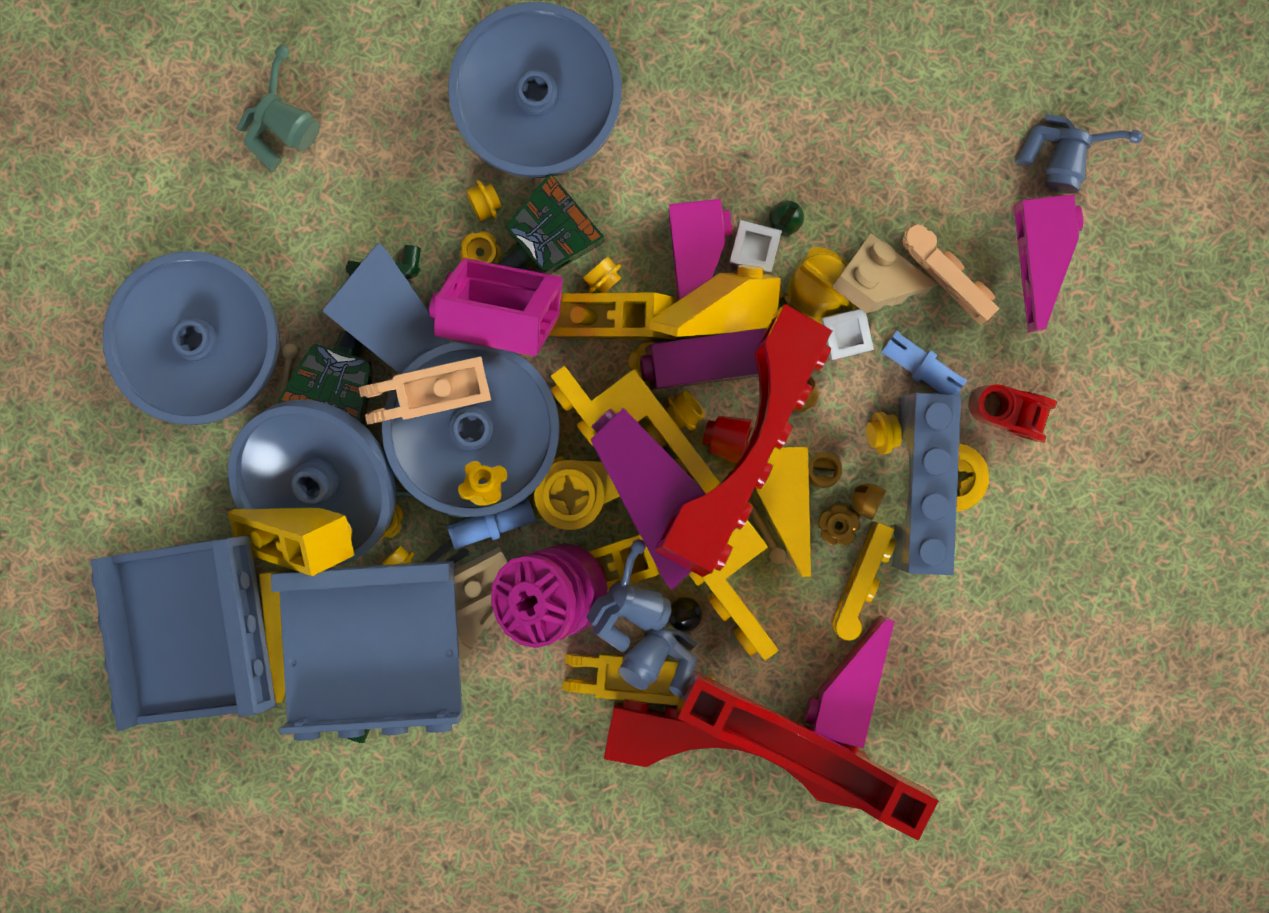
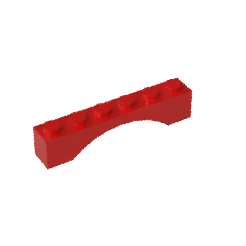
[654,304,833,577]
[676,671,939,841]
[604,699,869,809]

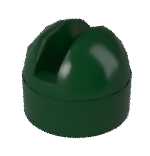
[769,200,804,236]

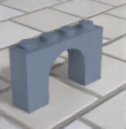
[892,393,961,575]

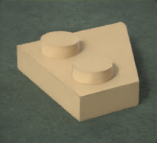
[832,233,936,313]
[454,546,508,660]

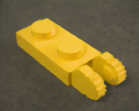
[562,653,681,705]

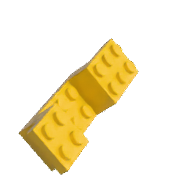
[550,365,779,661]

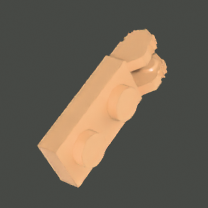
[901,224,1000,325]
[359,356,491,424]

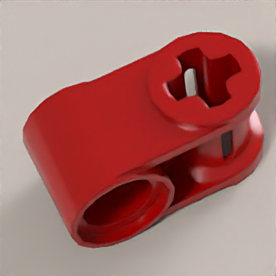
[968,384,1057,443]

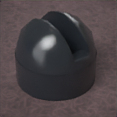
[669,597,702,632]

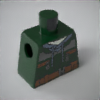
[498,174,605,275]
[278,331,373,425]

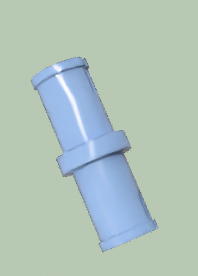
[881,331,967,395]
[446,497,536,551]

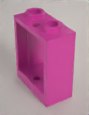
[429,258,563,356]

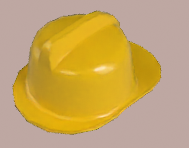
[787,247,858,324]

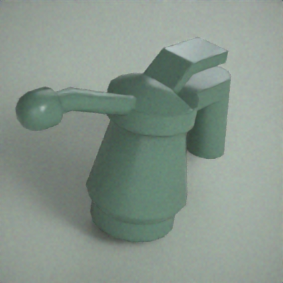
[236,45,320,172]

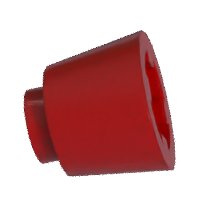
[702,416,753,463]

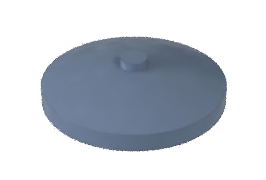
[448,2,622,178]
[103,251,280,425]
[382,341,559,517]
[228,400,396,566]

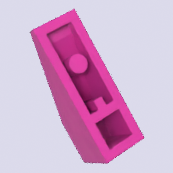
[1013,194,1083,333]
[668,199,732,337]
[804,616,894,748]

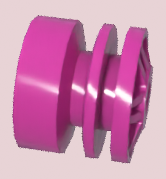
[491,543,608,648]

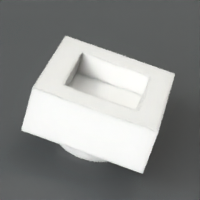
[729,220,782,274]
[820,308,874,360]

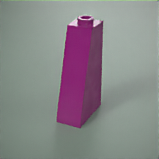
[640,328,767,390]
[590,408,736,590]

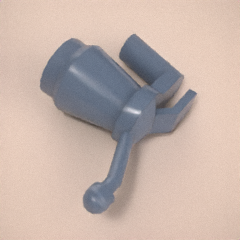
[1015,114,1143,194]
[586,539,671,652]
[618,627,698,697]

